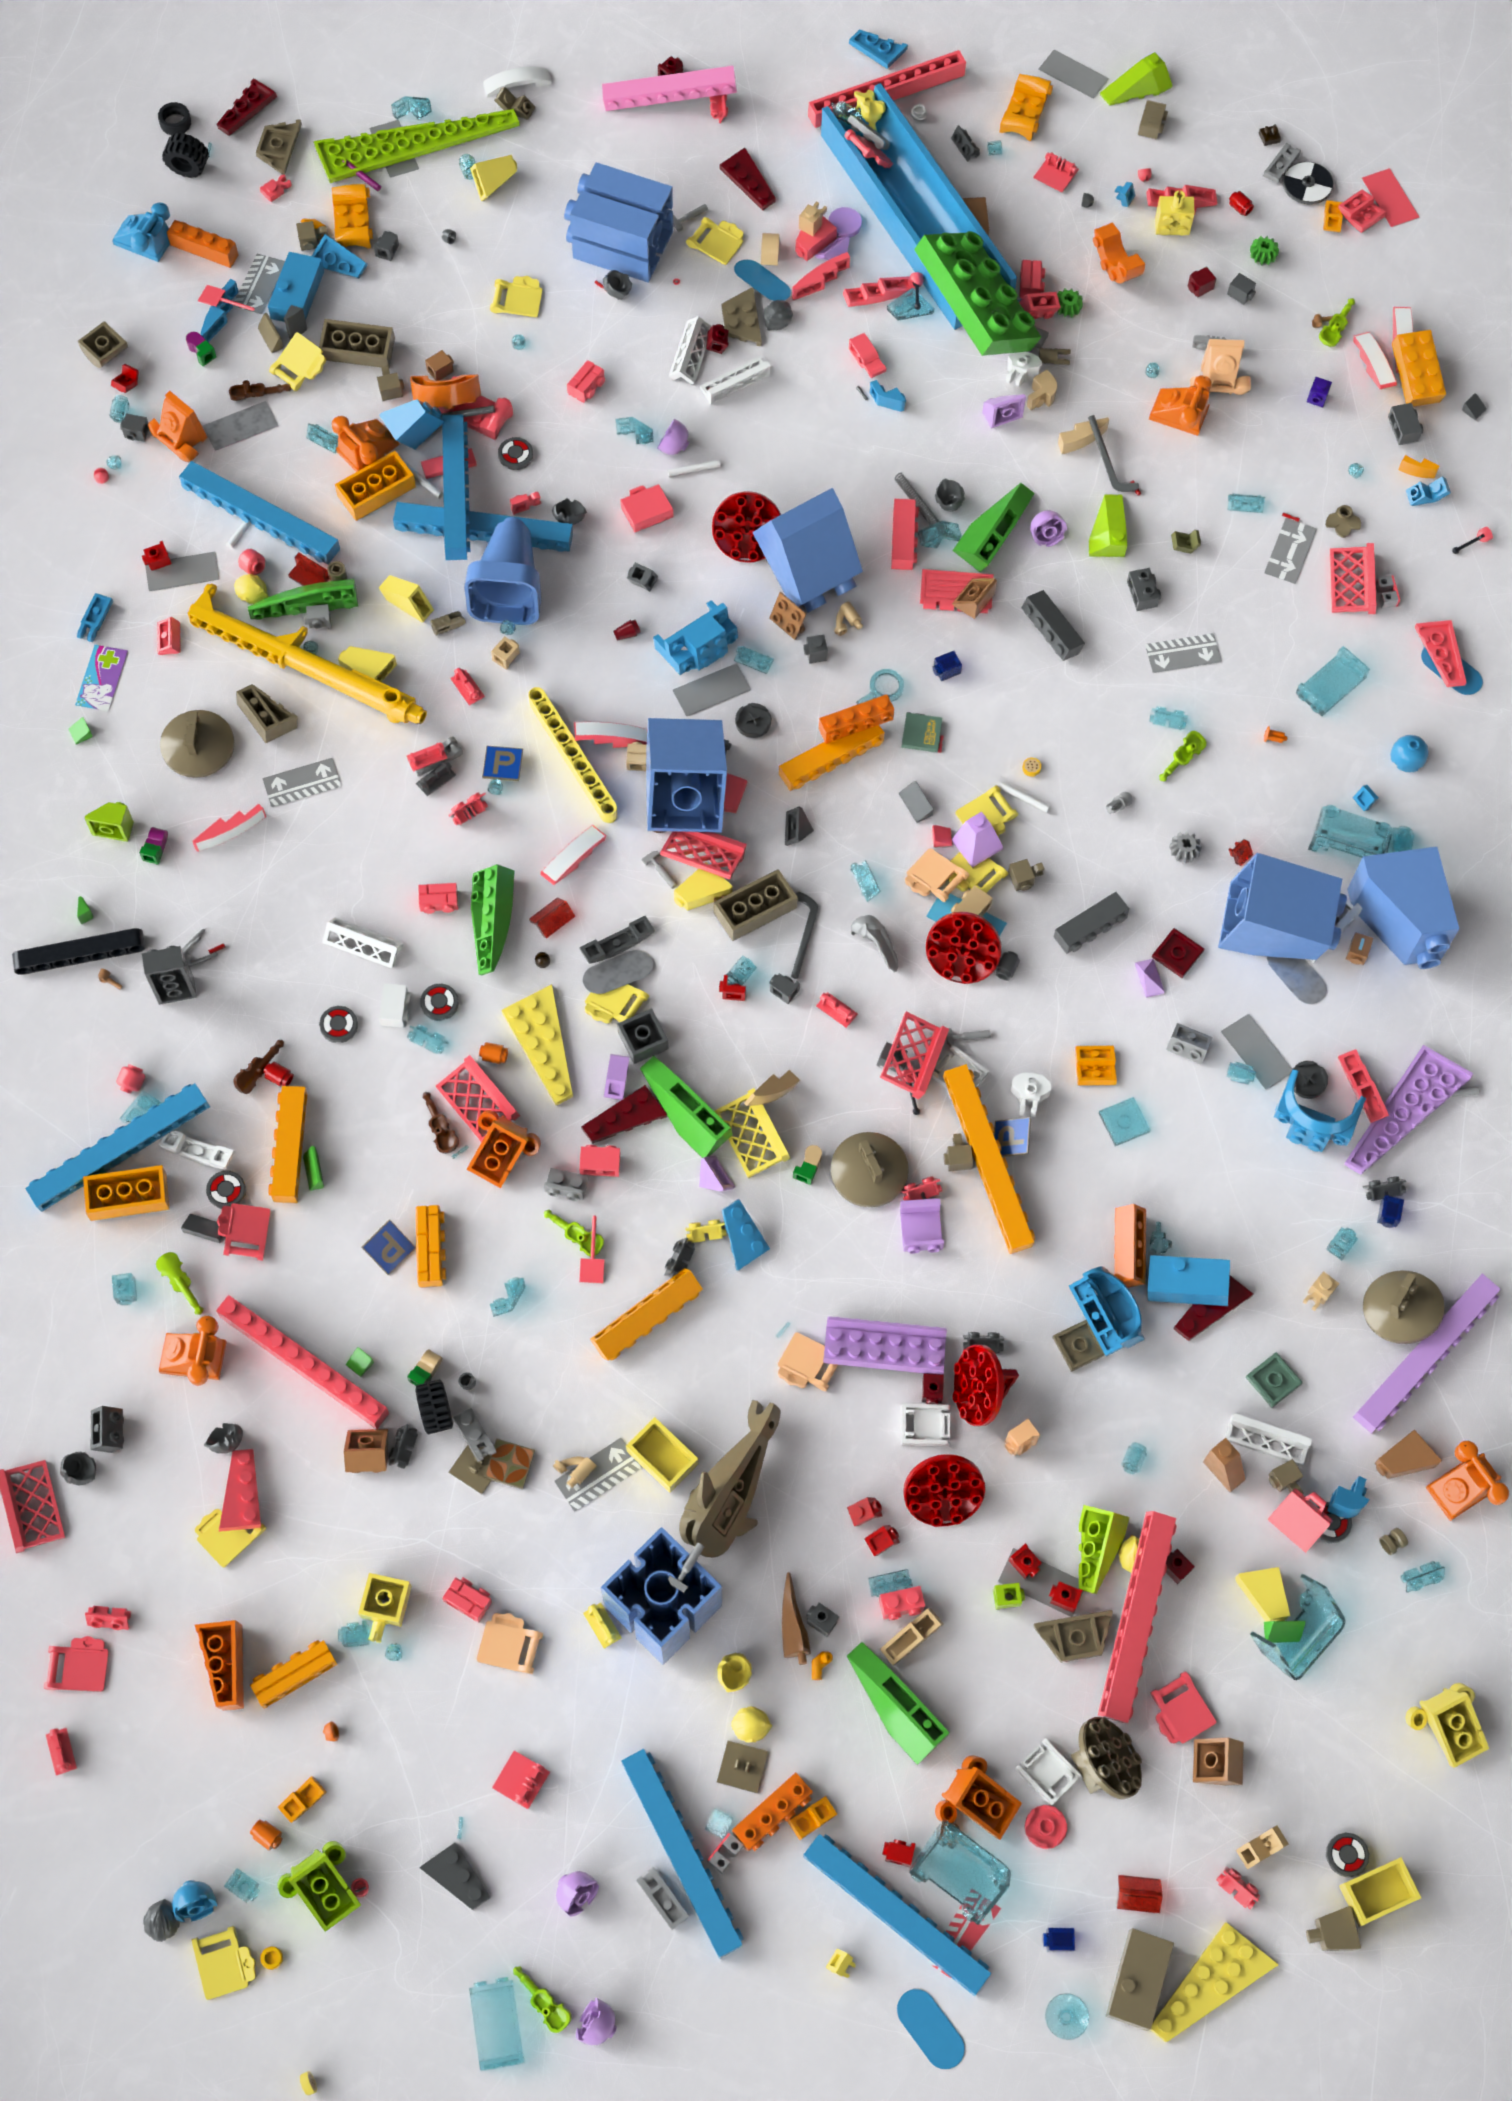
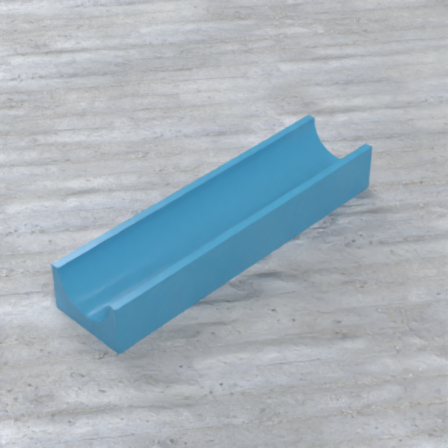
[821,83,1017,330]

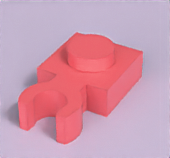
[260,174,292,202]
[510,492,541,515]

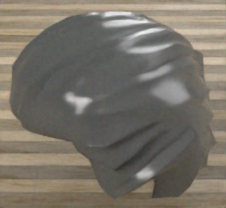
[603,270,632,300]
[764,300,793,331]
[935,478,965,511]
[552,498,587,525]
[204,1423,243,1454]
[60,1452,96,1486]
[143,1899,180,1942]

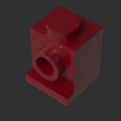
[658,56,683,76]
[706,324,729,354]

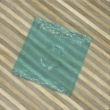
[1098,1097,1151,1146]

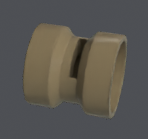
[327,561,347,581]
[1379,1527,1408,1556]

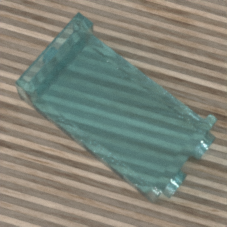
[1296,646,1370,716]
[469,1977,525,2071]

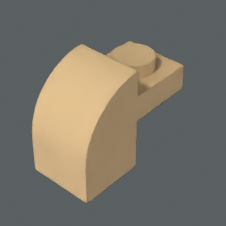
[761,233,780,265]
[1027,370,1057,410]
[1236,1825,1289,1869]

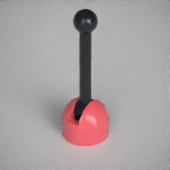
[910,272,924,310]
[1452,526,1493,554]
[901,1069,920,1115]

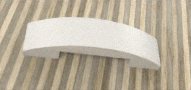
[484,67,552,97]
[159,1130,235,1169]

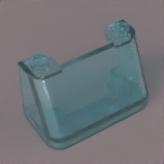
[1308,805,1393,858]
[909,1820,1011,1925]

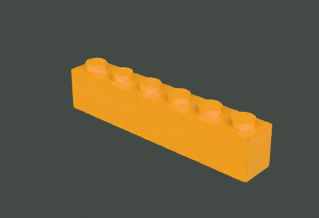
[779,725,885,791]
[268,1086,308,1203]
[590,1268,703,1361]

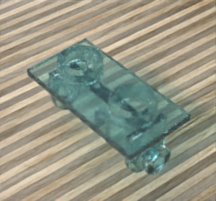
[831,101,863,125]
[306,423,338,453]
[1227,493,1265,513]
[734,646,774,674]
[1149,706,1188,730]
[850,860,881,902]
[407,1024,449,1054]
[1400,1561,1445,1593]
[868,1569,913,1597]

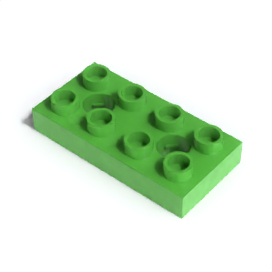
[914,231,1041,356]

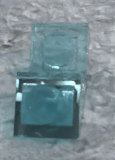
[391,96,432,120]
[615,417,653,444]
[918,521,962,548]
[1392,826,1415,852]
[490,1277,526,1317]

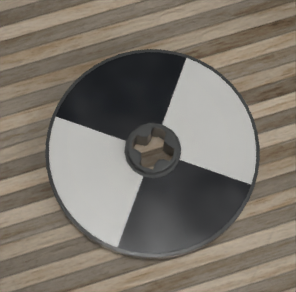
[1283,162,1334,204]

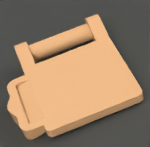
[905,848,970,902]
[778,1332,838,1391]
[477,1613,543,1675]

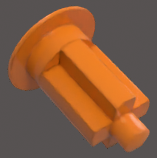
[1264,726,1288,743]

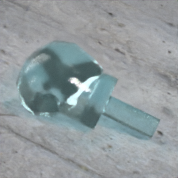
[1150,1222,1172,1254]

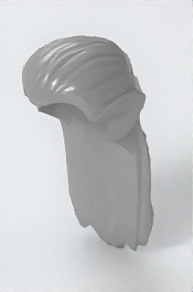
[851,915,898,973]

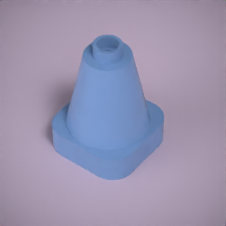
[464,517,541,625]

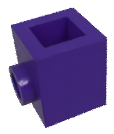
[1307,377,1332,408]

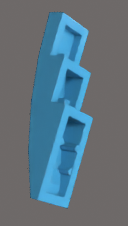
[201,279,238,342]

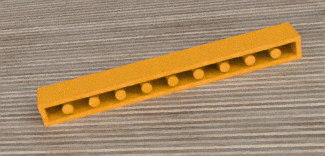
[943,1064,1035,1254]

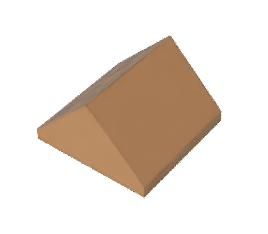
[952,578,997,619]

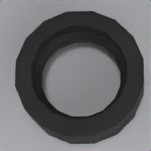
[158,102,191,135]

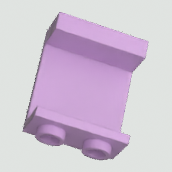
[900,1198,944,1254]

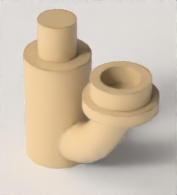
[834,602,863,636]
[553,1456,597,1488]

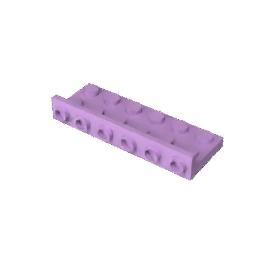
[823,1317,947,1375]

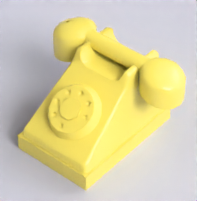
[1406,1683,1489,1768]

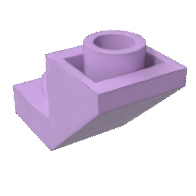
[604,1054,630,1100]

